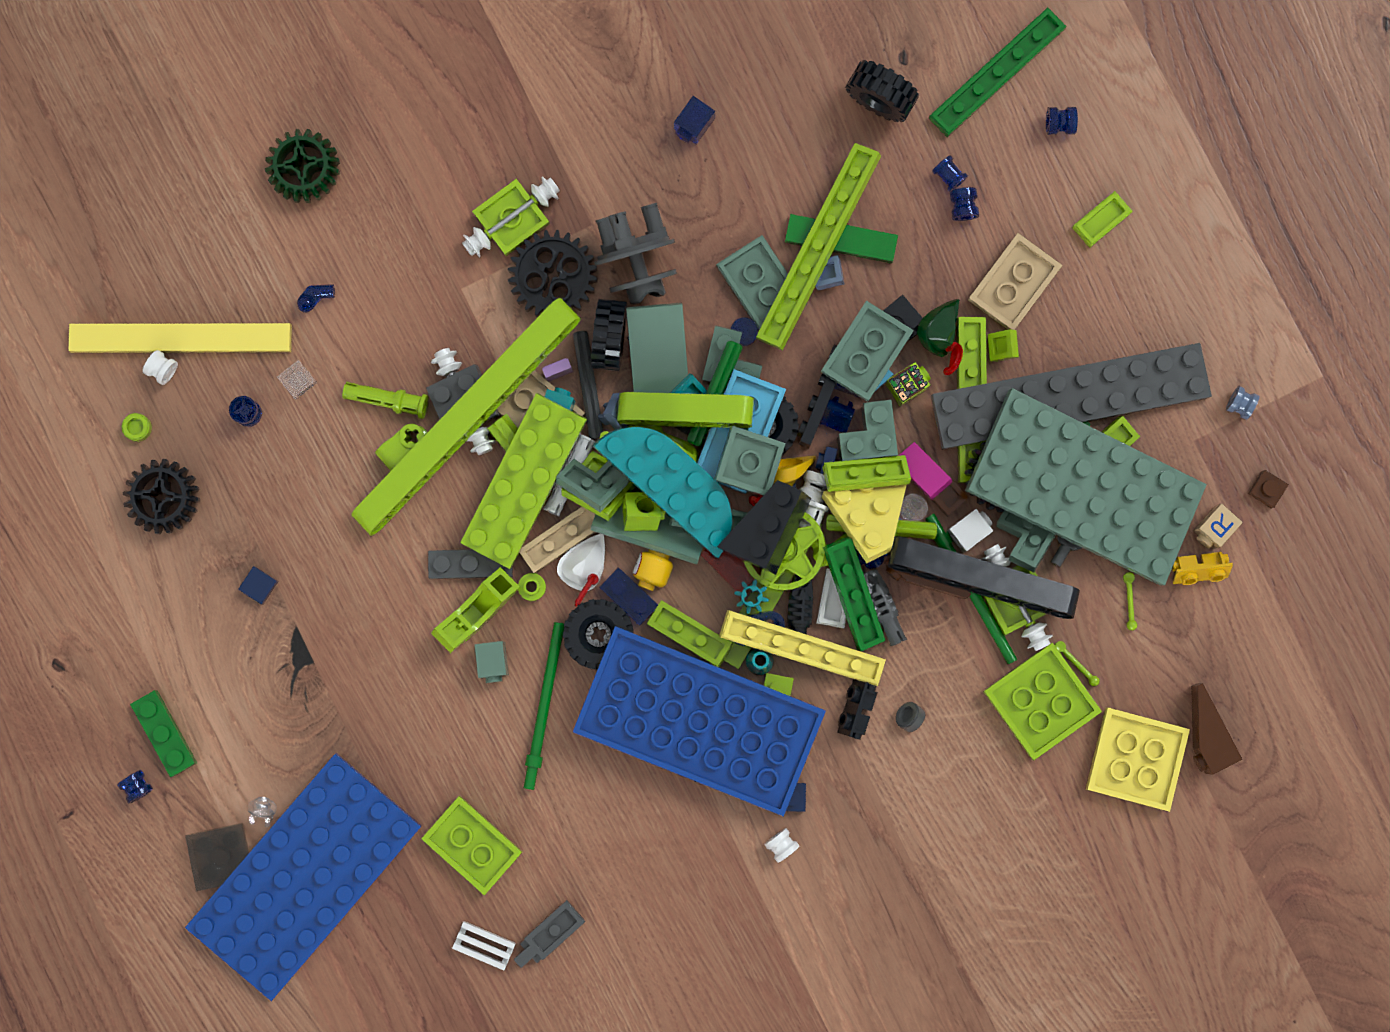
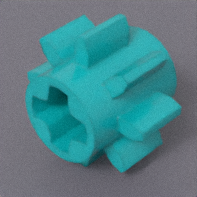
[734,579,769,614]

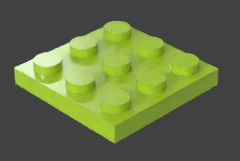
[983,642,1102,760]

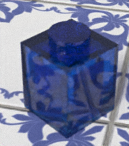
[674,96,716,145]

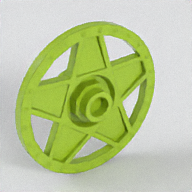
[744,512,826,590]

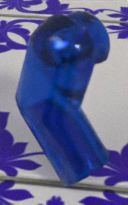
[297,284,335,313]

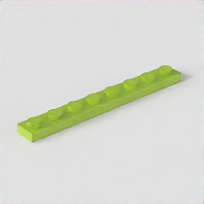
[756,143,881,351]

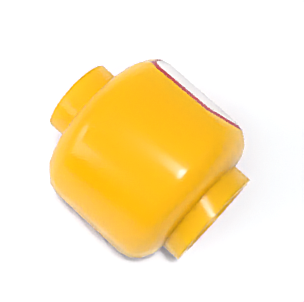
[632,549,673,591]

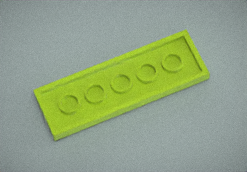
[460,393,587,569]

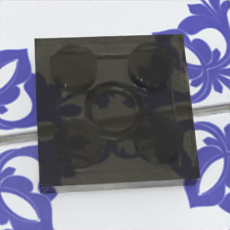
[185,823,249,891]

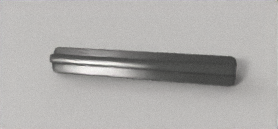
[573,331,603,439]

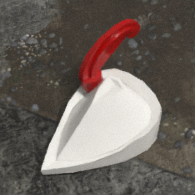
[557,533,605,607]

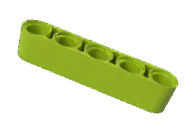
[617,392,754,428]

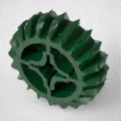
[265,129,340,203]

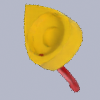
[749,456,816,506]

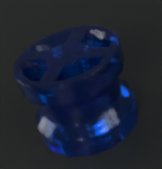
[117,770,153,804]

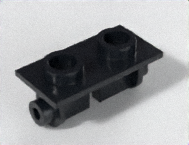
[837,679,878,740]

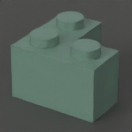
[837,400,898,461]

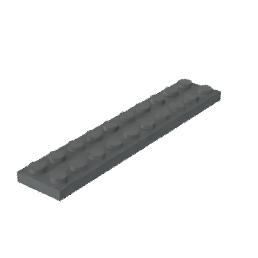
[931,343,1212,450]

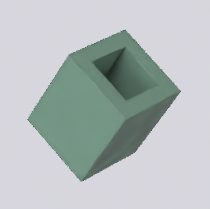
[474,641,509,683]

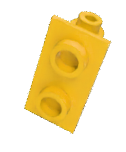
[1172,552,1233,585]

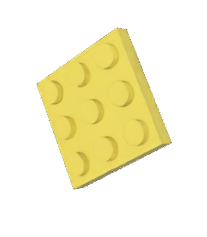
[1086,708,1190,812]

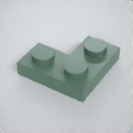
[702,325,763,383]
[556,459,630,512]
[996,510,1056,573]

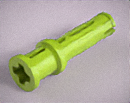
[342,381,429,419]

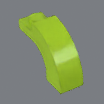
[431,567,520,653]

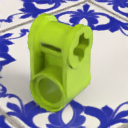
[375,424,428,471]

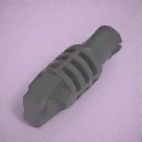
[864,569,907,646]

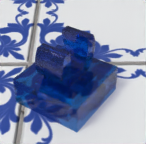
[820,396,855,433]

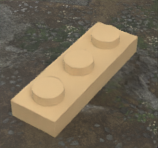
[520,507,595,573]

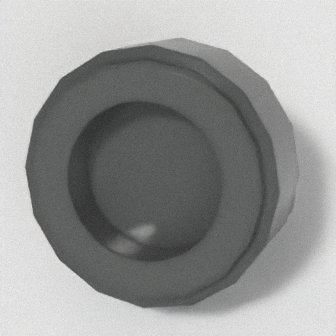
[896,702,926,732]

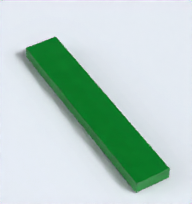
[929,7,1067,138]

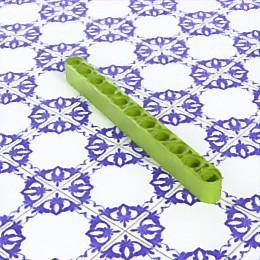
[351,298,581,536]

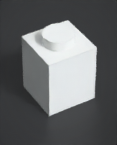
[946,509,993,553]

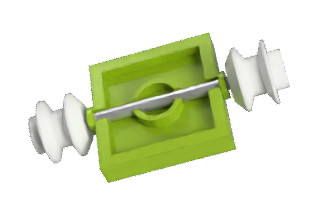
[462,176,560,258]
[981,544,1053,651]

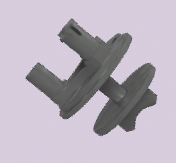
[594,203,677,305]

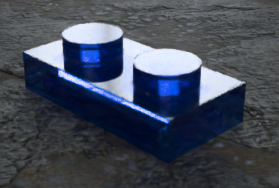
[599,567,658,626]

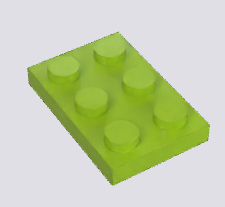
[421,796,523,895]

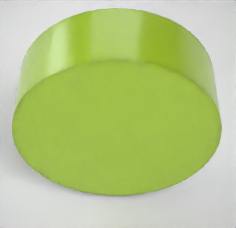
[122,413,152,442]

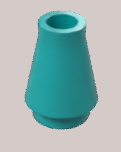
[746,648,774,675]

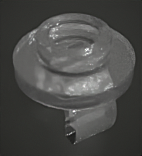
[900,494,928,521]
[248,797,277,827]

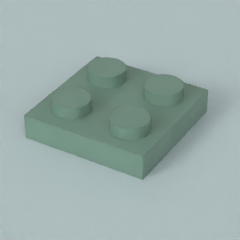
[714,426,785,496]

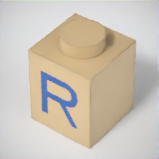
[1193,504,1243,549]

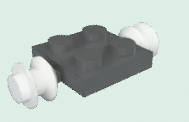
[426,348,500,455]

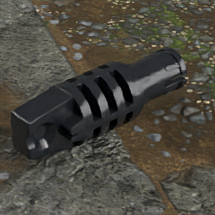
[787,575,814,635]

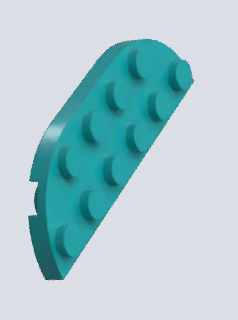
[592,427,732,558]

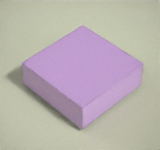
[542,358,573,382]

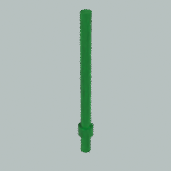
[925,513,1017,664]
[523,622,565,790]

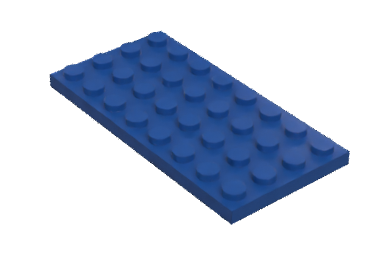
[573,626,826,817]
[185,753,422,1001]

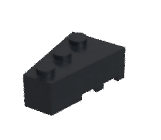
[717,480,812,575]

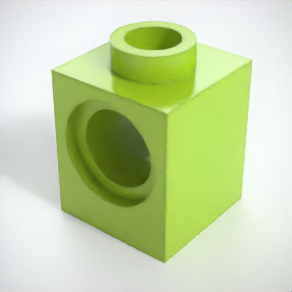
[622,492,665,531]

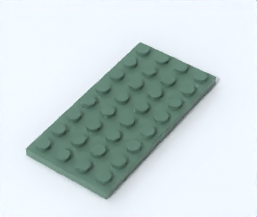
[965,388,1207,586]

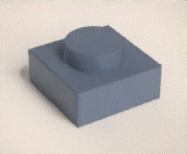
[816,255,845,291]

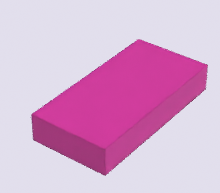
[898,442,952,500]

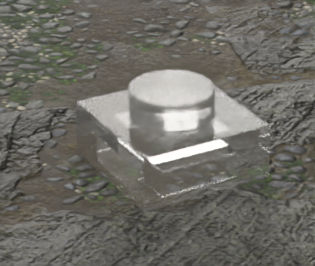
[277,360,318,399]

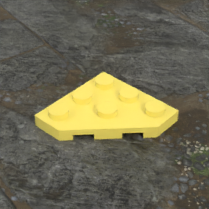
[822,484,907,563]

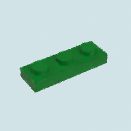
[130,690,197,778]

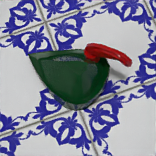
[917,299,963,375]

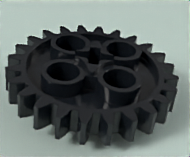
[508,230,598,317]

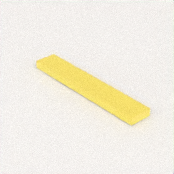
[719,610,886,686]

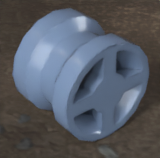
[1226,386,1260,420]

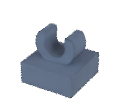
[598,393,628,430]

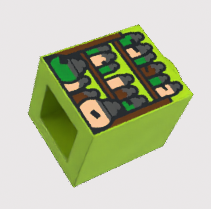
[885,362,931,407]

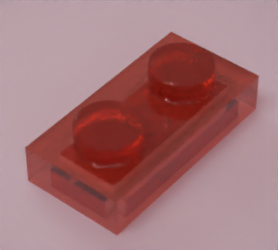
[700,549,755,592]

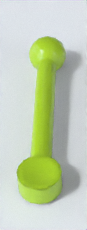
[1123,572,1138,631]
[1055,641,1100,687]

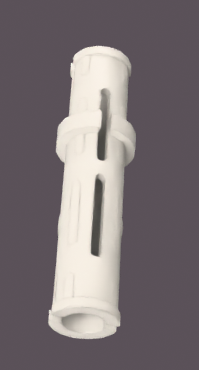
[543,434,595,517]

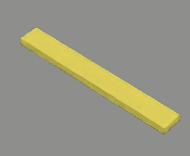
[69,323,292,353]

